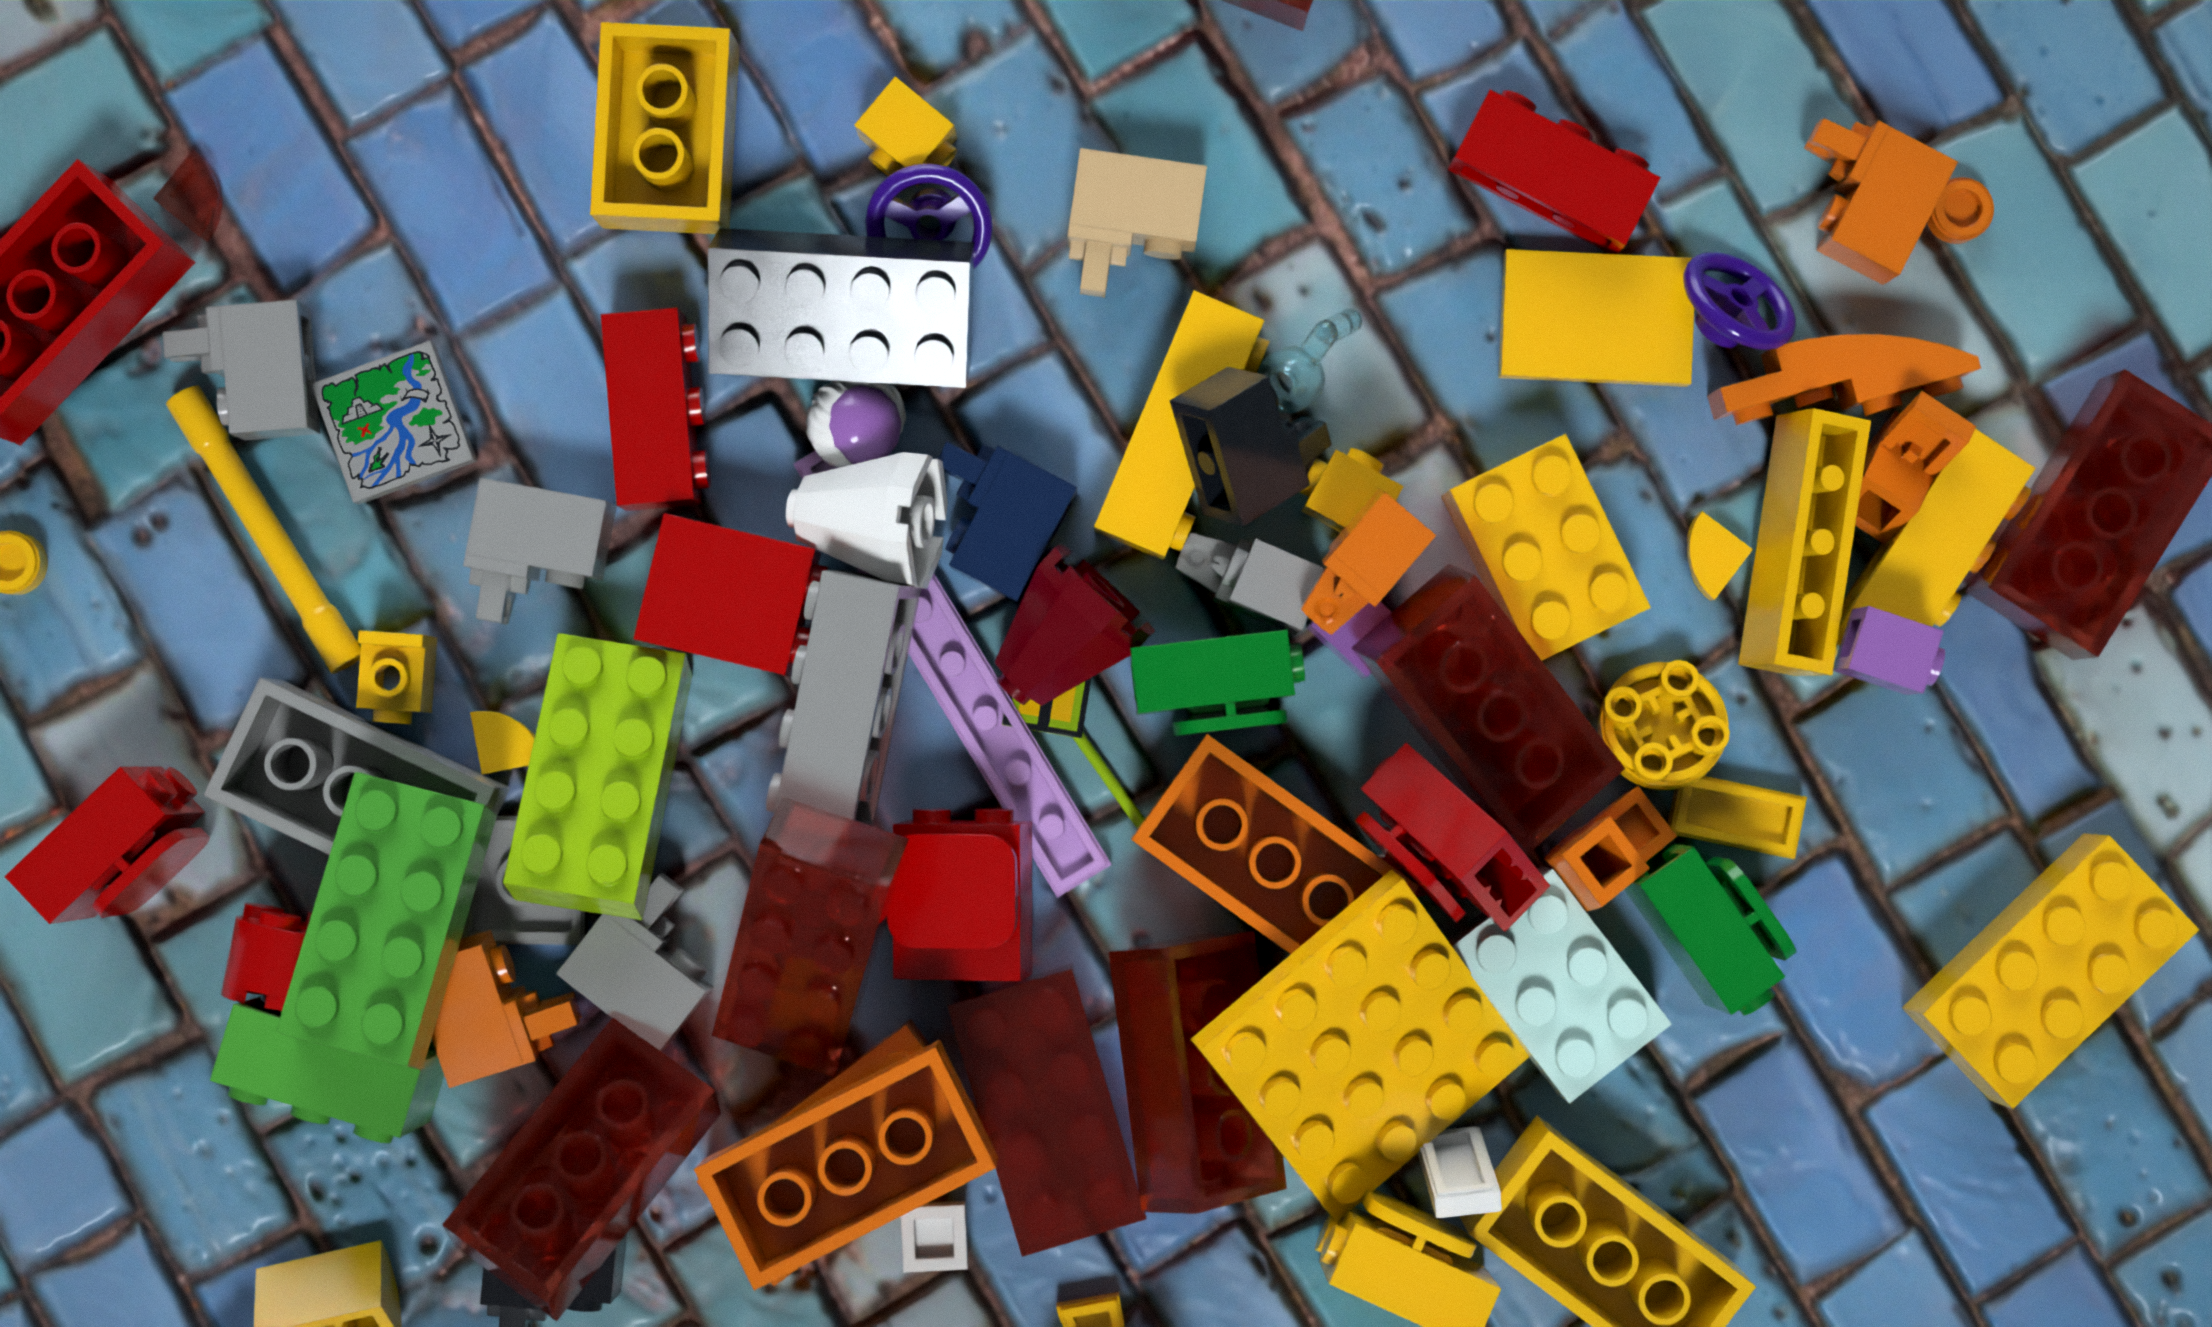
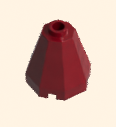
[995,544,1155,706]

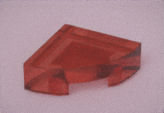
[153,150,222,242]

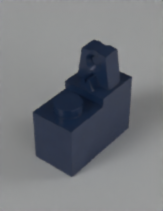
[937,441,1078,604]

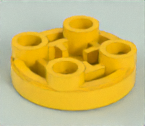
[1597,660,1730,790]

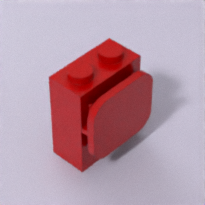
[633,513,828,677]
[1355,742,1550,932]
[4,766,210,924]
[887,808,1033,981]

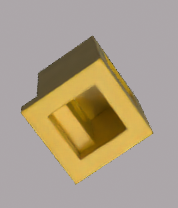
[356,630,438,724]

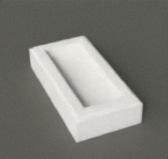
[1418,1126,1502,1218]

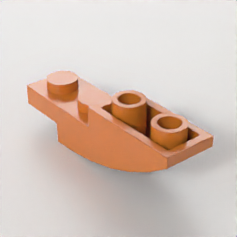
[1707,334,1981,426]

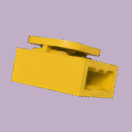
[1315,1189,1501,1327]

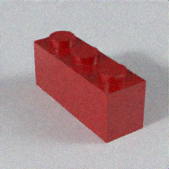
[1447,89,1661,254]
[601,307,711,511]

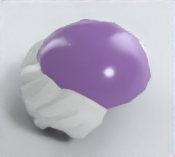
[806,380,906,468]

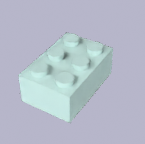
[1447,866,1672,1103]

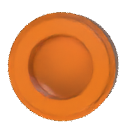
[1927,177,1994,244]

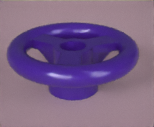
[865,164,993,269]
[1683,252,1796,350]

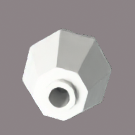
[786,452,948,589]

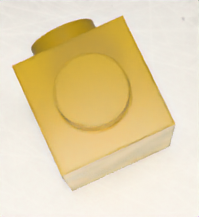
[854,76,957,186]
[1300,447,1404,533]

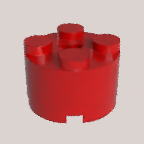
[221,903,312,1011]

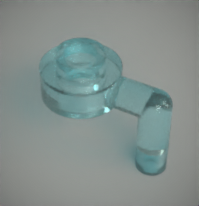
[1257,308,1362,413]

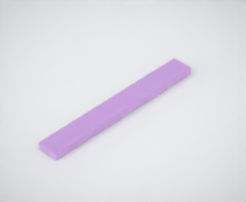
[793,451,1112,898]

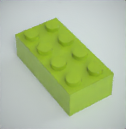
[503,633,693,921]

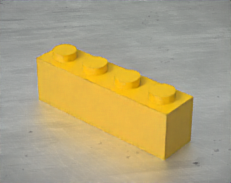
[1094,290,1270,561]
[1738,408,1871,676]
[1835,429,2036,657]

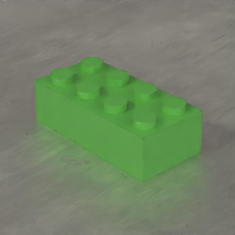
[275,772,497,1070]

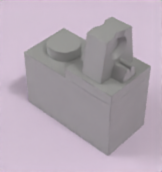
[162,300,320,441]
[463,478,617,625]
[1175,533,1325,636]
[556,873,714,1053]

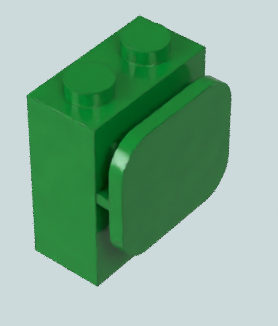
[1130,629,1305,737]
[1624,843,1797,1016]

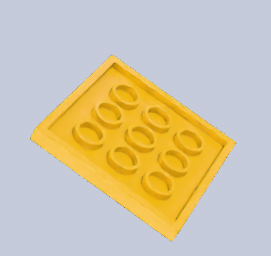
[1190,869,1529,1222]

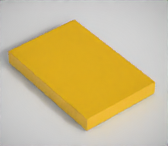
[1498,249,1694,387]

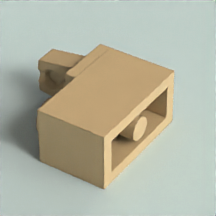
[1067,148,1207,298]

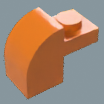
[1855,391,1976,545]
[1544,786,1677,912]

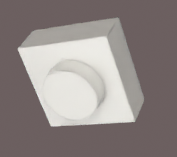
[901,1201,969,1273]

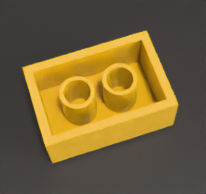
[590,22,740,234]
[1441,433,1651,666]

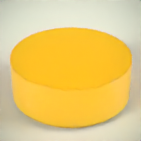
[0,530,48,595]

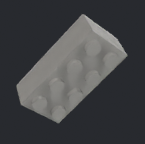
[766,570,921,846]
[203,677,511,855]

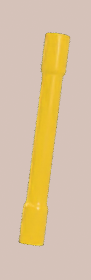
[166,385,361,674]

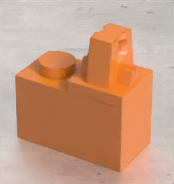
[1804,118,1958,285]
[1301,488,1436,635]
[432,930,582,1088]

